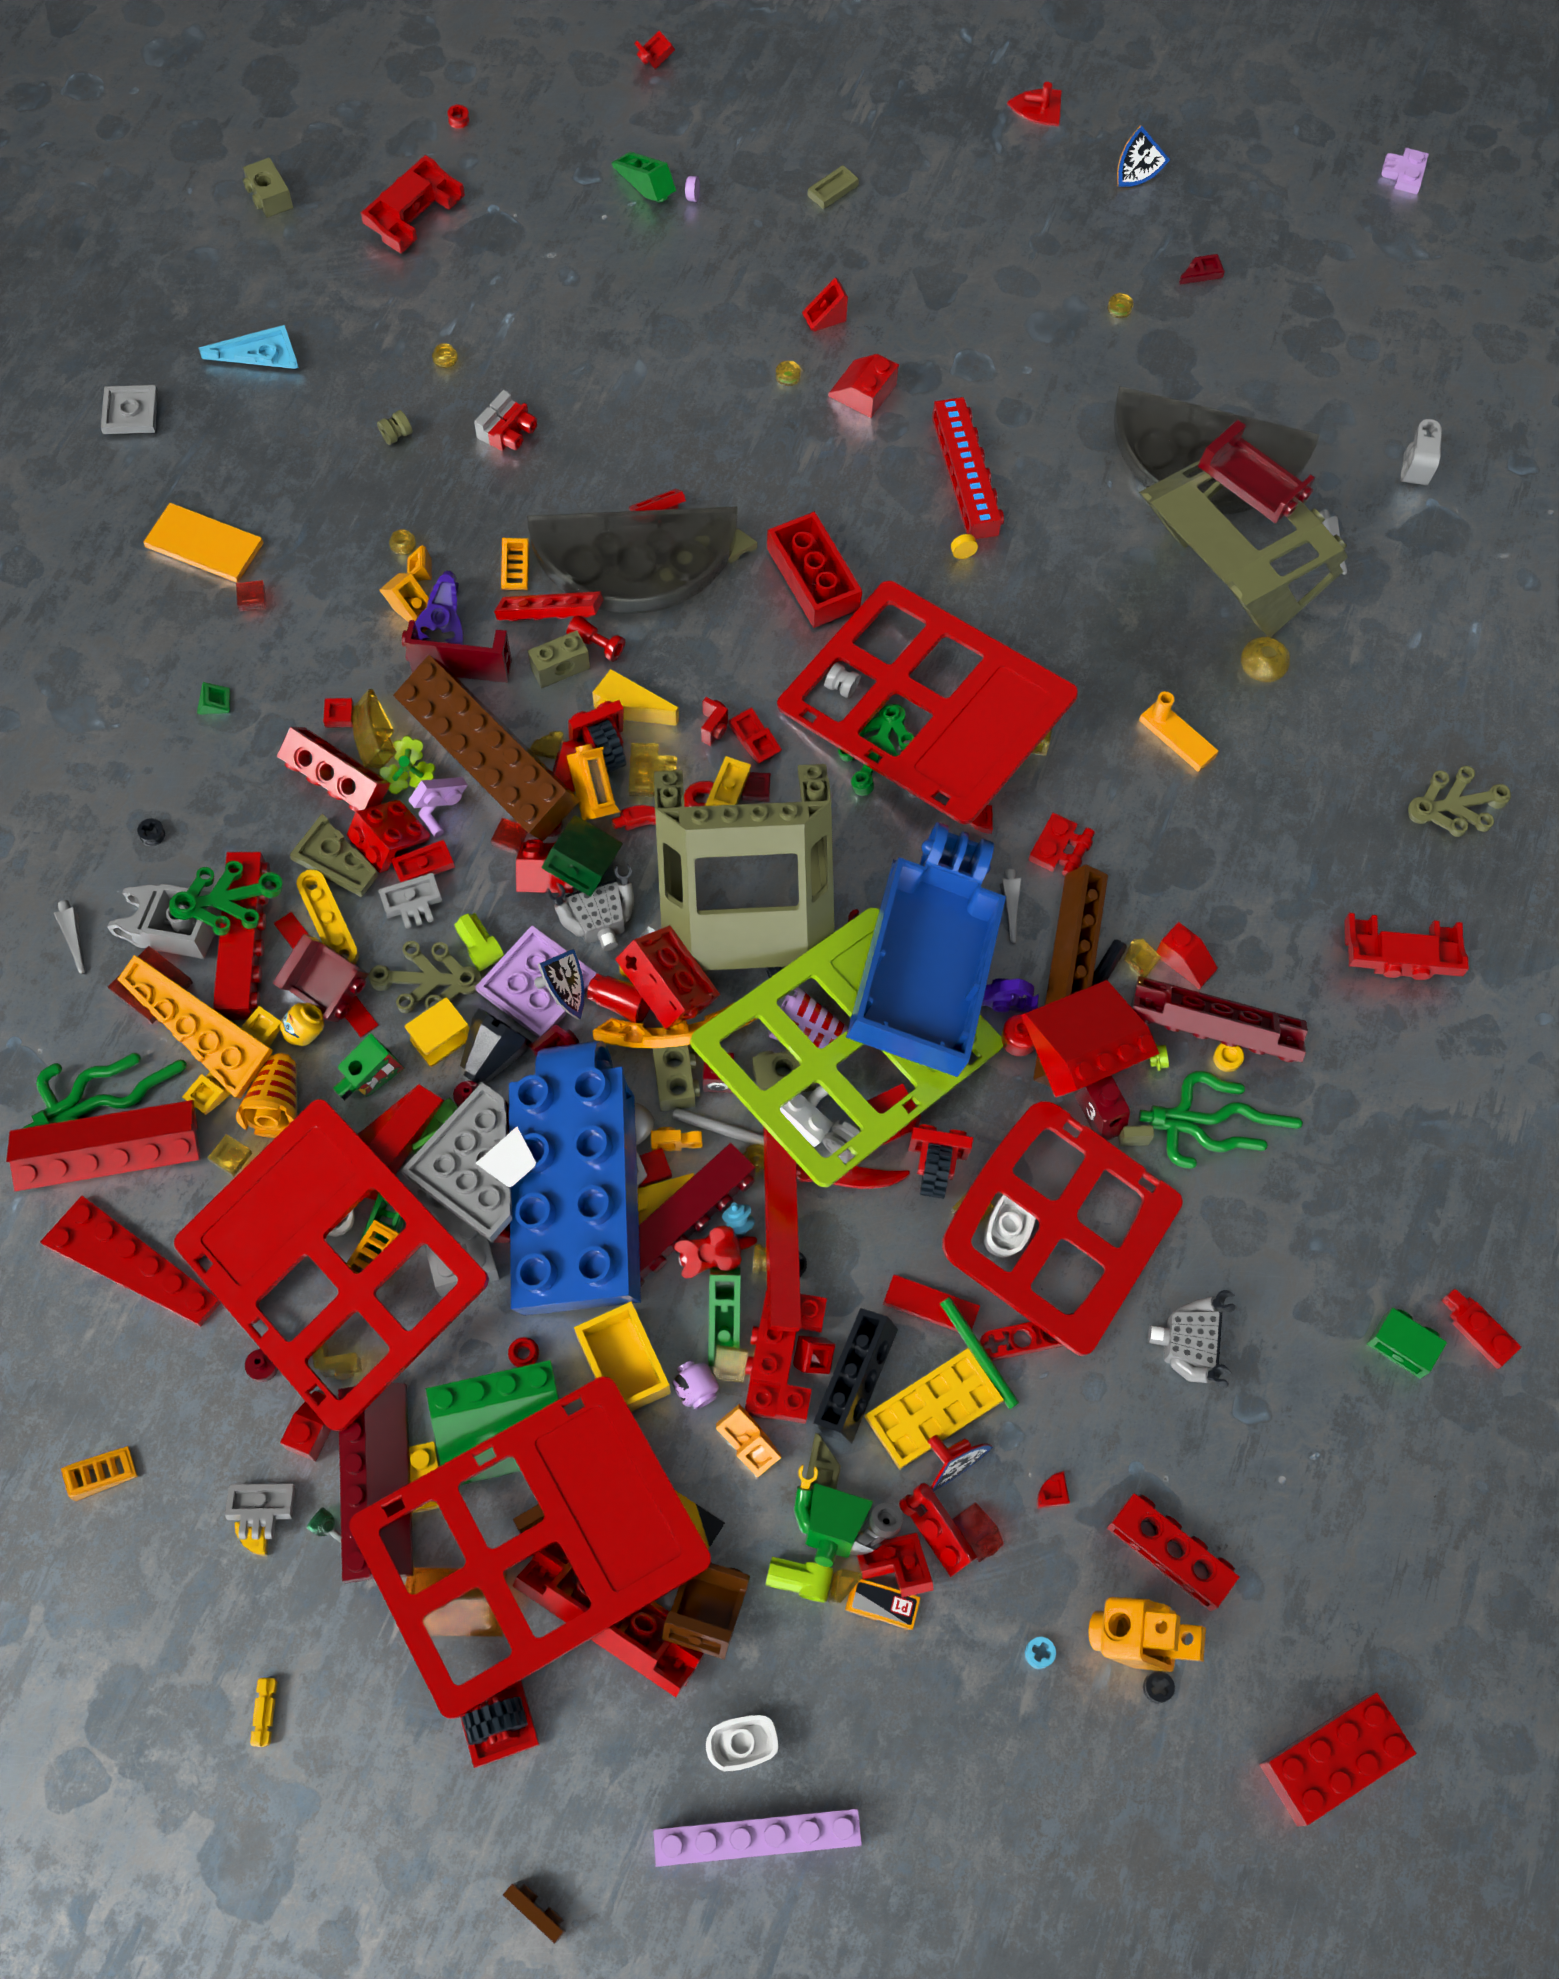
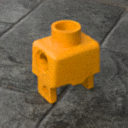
[1089,1597,1206,1672]

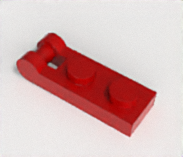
[899,1483,978,1577]

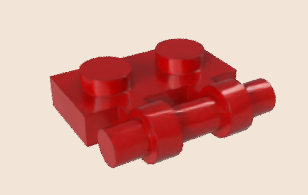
[1028,812,1095,876]

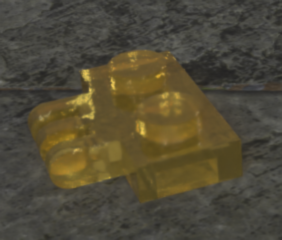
[629,743,677,797]

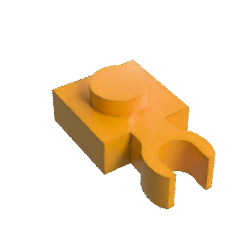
[651,1127,702,1151]

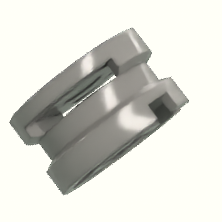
[822,1120,860,1163]

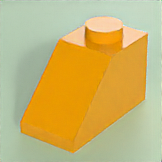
[379,573,429,632]

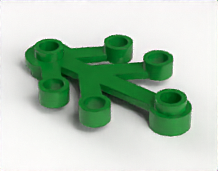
[838,704,914,796]
[169,861,282,936]

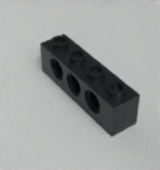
[813,1308,898,1444]

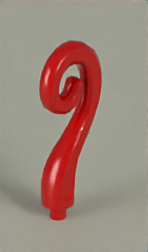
[611,781,714,831]

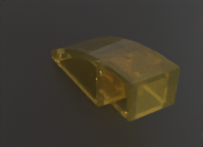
[352,689,397,769]

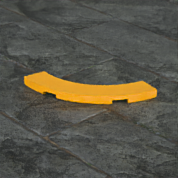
[592,1003,757,1048]

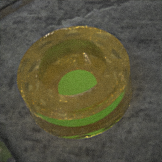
[1107,293,1133,318]
[776,361,801,386]

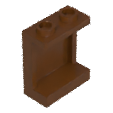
[662,1562,750,1660]

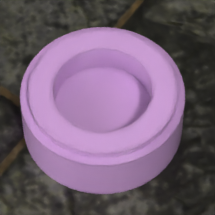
[685,176,700,202]

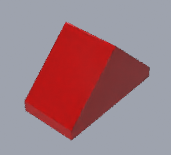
[802,278,848,332]

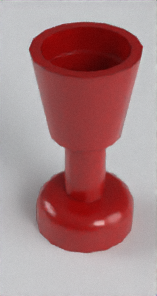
[566,616,625,662]

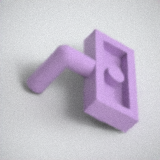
[409,777,468,838]

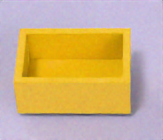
[574,1302,671,1412]

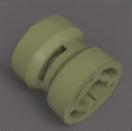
[377,410,413,445]

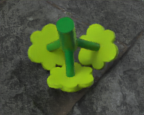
[379,735,436,794]

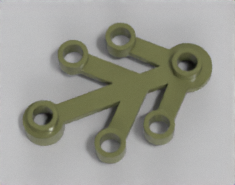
[1408,766,1511,837]
[368,941,481,1013]

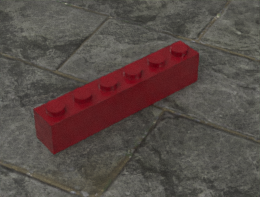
[639,1142,756,1287]

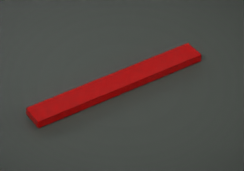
[763,1126,801,1332]

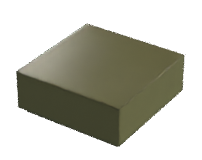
[1118,1125,1154,1147]

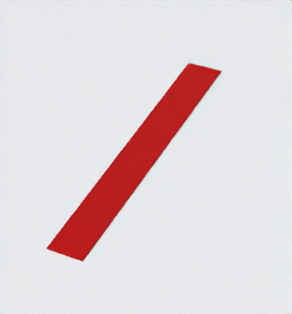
[274,912,378,1037]

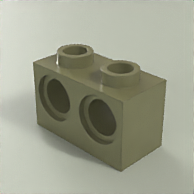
[652,1045,700,1112]

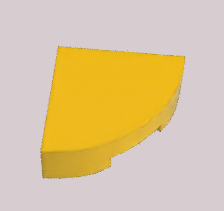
[235,1522,268,1556]

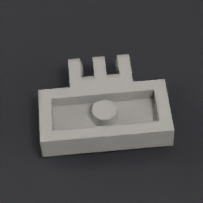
[378,873,442,929]
[225,1484,296,1540]

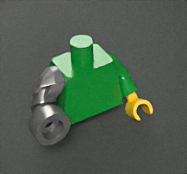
[794,1464,904,1567]

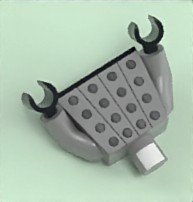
[546,863,635,951]
[1148,1290,1236,1388]

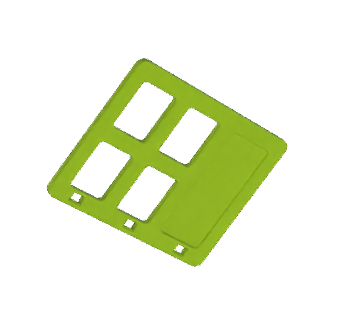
[690,908,1003,1187]

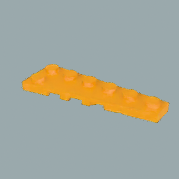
[118,955,274,1099]

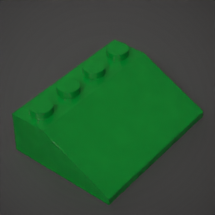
[426,1360,559,1486]

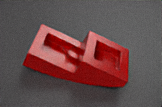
[728,707,782,764]

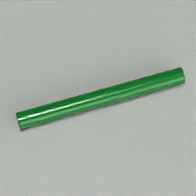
[940,1297,1019,1409]

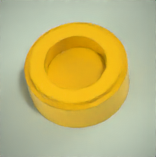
[950,534,978,559]
[1213,1043,1244,1072]

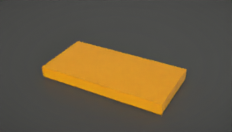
[144,503,264,583]

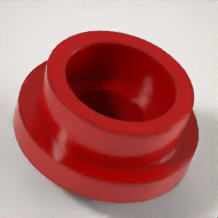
[508,1337,540,1367]

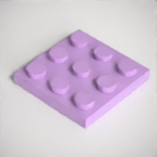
[475,926,596,1038]

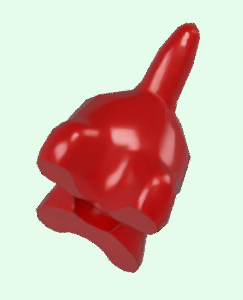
[674,1225,757,1279]

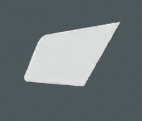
[476,1127,536,1187]

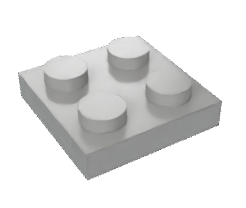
[101,385,158,434]

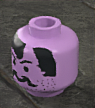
[672,1360,719,1410]

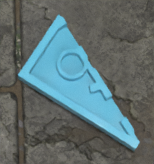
[199,325,299,369]

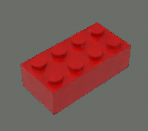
[767,511,862,628]
[1259,1692,1417,1827]

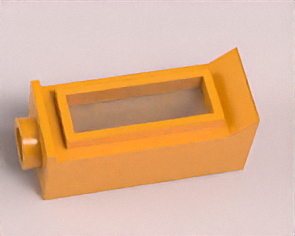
[567,744,621,820]

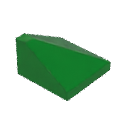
[197,682,230,715]

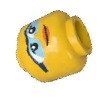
[280,1003,325,1046]

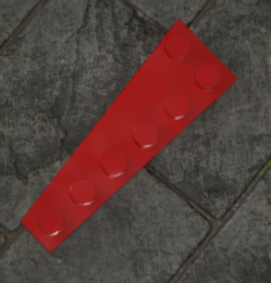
[40,1195,221,1327]

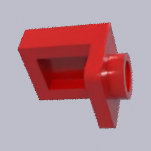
[634,31,675,69]
[701,697,728,747]

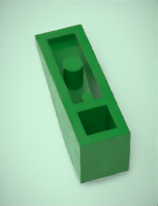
[611,152,676,202]
[708,1267,741,1367]

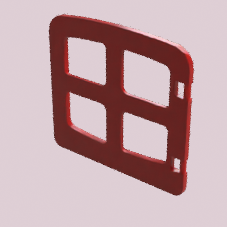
[942,1101,1183,1356]

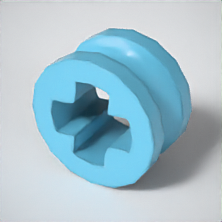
[1025,1637,1056,1669]

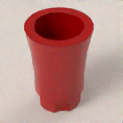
[586,973,650,1023]

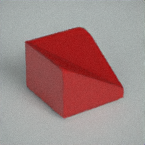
[793,1336,836,1374]

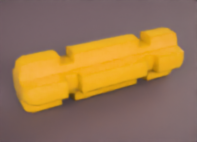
[250,1677,277,1747]

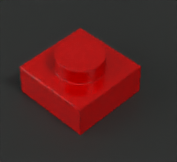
[323,698,354,728]

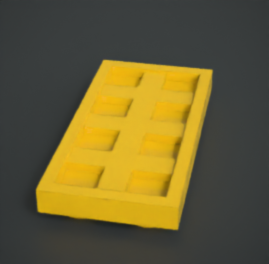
[865,1348,1004,1470]

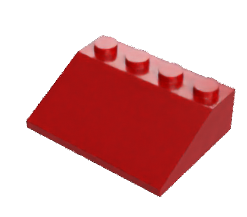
[1021,980,1160,1098]

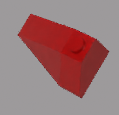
[358,1084,444,1201]

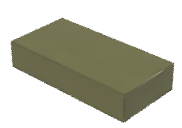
[808,165,859,209]

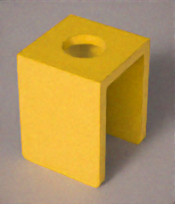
[405,997,470,1067]

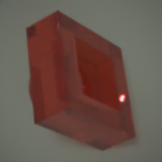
[236,580,266,611]
[491,818,528,855]

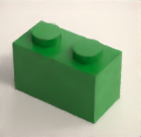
[1367,1307,1447,1379]

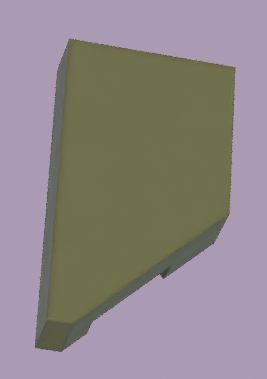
[806,1433,841,1489]

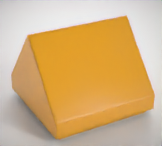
[407,545,432,581]

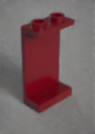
[402,620,512,683]

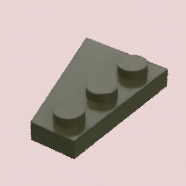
[290,813,378,897]

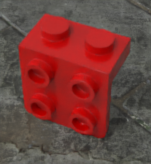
[346,800,430,873]

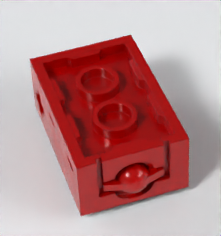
[615,925,721,1029]

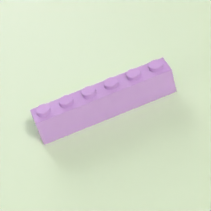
[653,1809,862,1867]

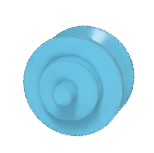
[722,1203,755,1236]

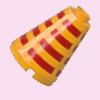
[236,1053,297,1138]

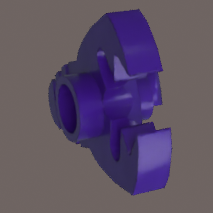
[415,570,464,645]
[982,978,1039,1013]

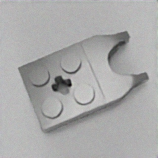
[107,884,222,959]
[417,1189,500,1297]

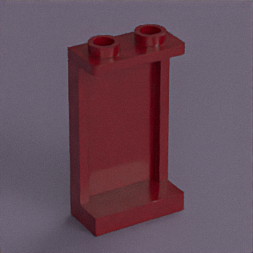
[1198,420,1315,524]

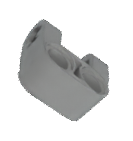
[1400,419,1442,485]

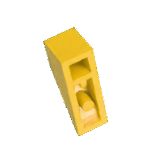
[592,669,679,725]

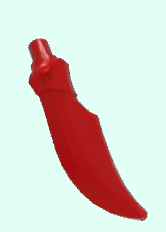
[796,1164,910,1189]

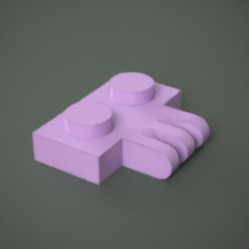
[1381,148,1429,194]

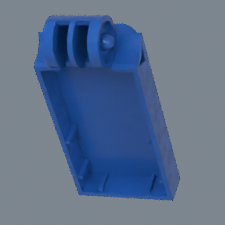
[846,822,1006,1077]
[509,1040,641,1316]

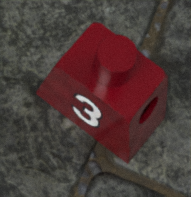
[1075,1076,1130,1141]

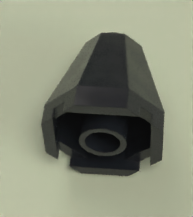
[460,1008,532,1084]

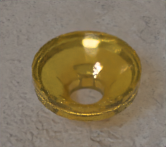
[1241,637,1290,682]

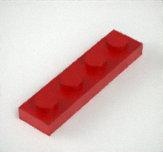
[494,591,604,621]

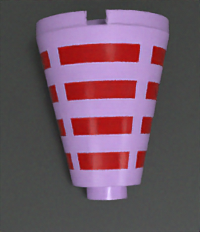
[768,987,848,1048]

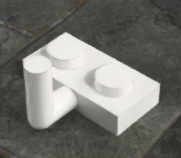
[780,1085,833,1147]

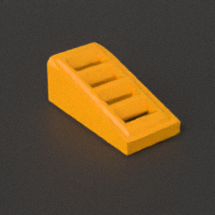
[501,538,529,590]
[347,1220,400,1274]
[61,1446,138,1501]

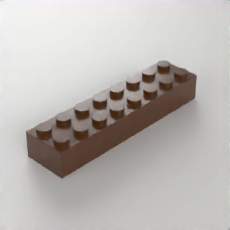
[393,655,580,842]

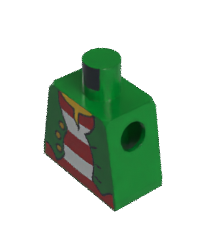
[333,1033,405,1101]

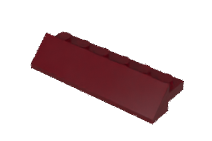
[1131,976,1308,1062]
[338,1383,414,1583]

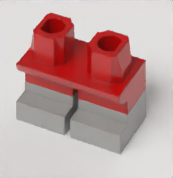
[474,390,538,451]

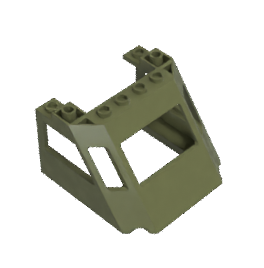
[1139,460,1348,638]
[654,764,835,971]

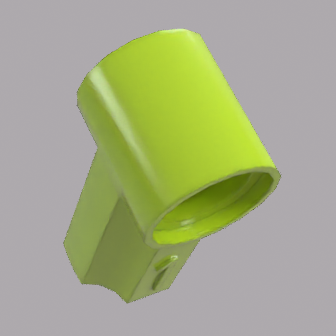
[454,913,504,972]
[766,1556,834,1603]

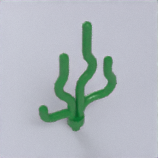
[23,1053,187,1128]
[1138,1071,1303,1169]

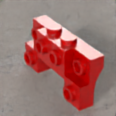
[361,155,465,254]
[1344,912,1469,980]
[745,1291,827,1424]

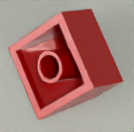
[828,354,899,418]

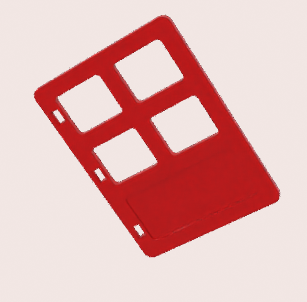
[777,581,1078,825]
[174,1099,489,1432]
[349,1376,711,1719]

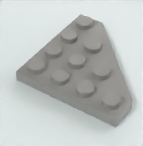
[400,1082,513,1242]

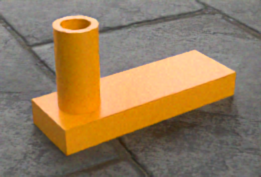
[1139,691,1219,772]

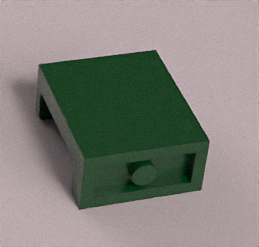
[541,815,623,897]

